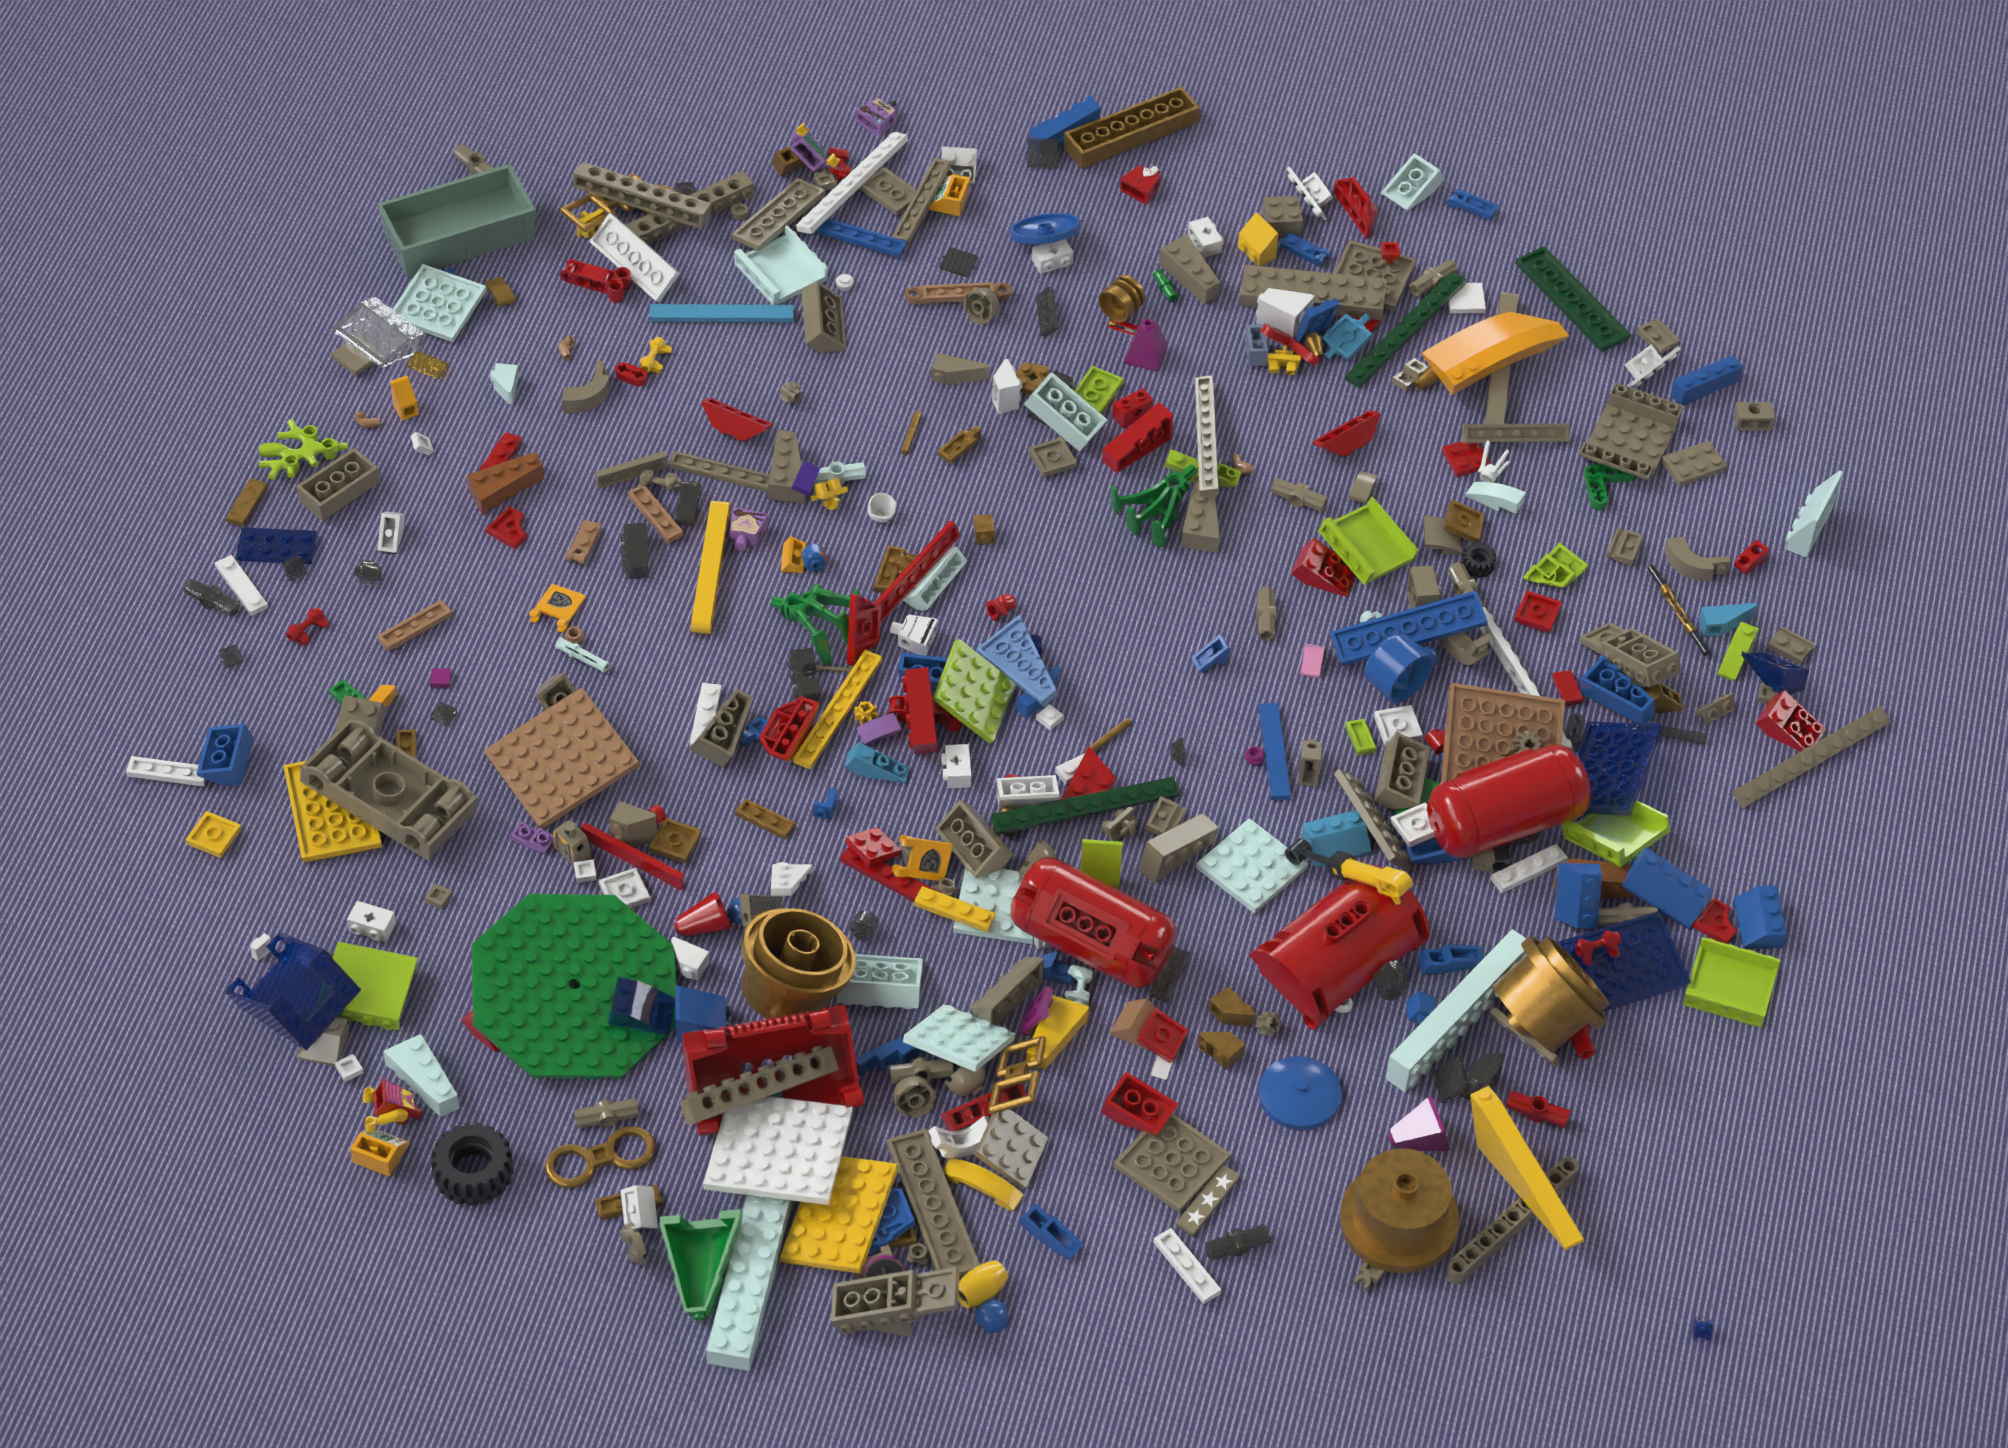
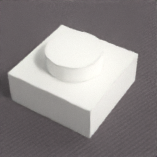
[411,432,433,456]
[1036,704,1064,730]
[574,860,597,883]
[250,933,273,961]
[335,1054,363,1082]

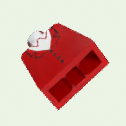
[1120,165,1160,205]

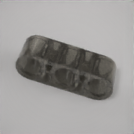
[675,480,701,527]

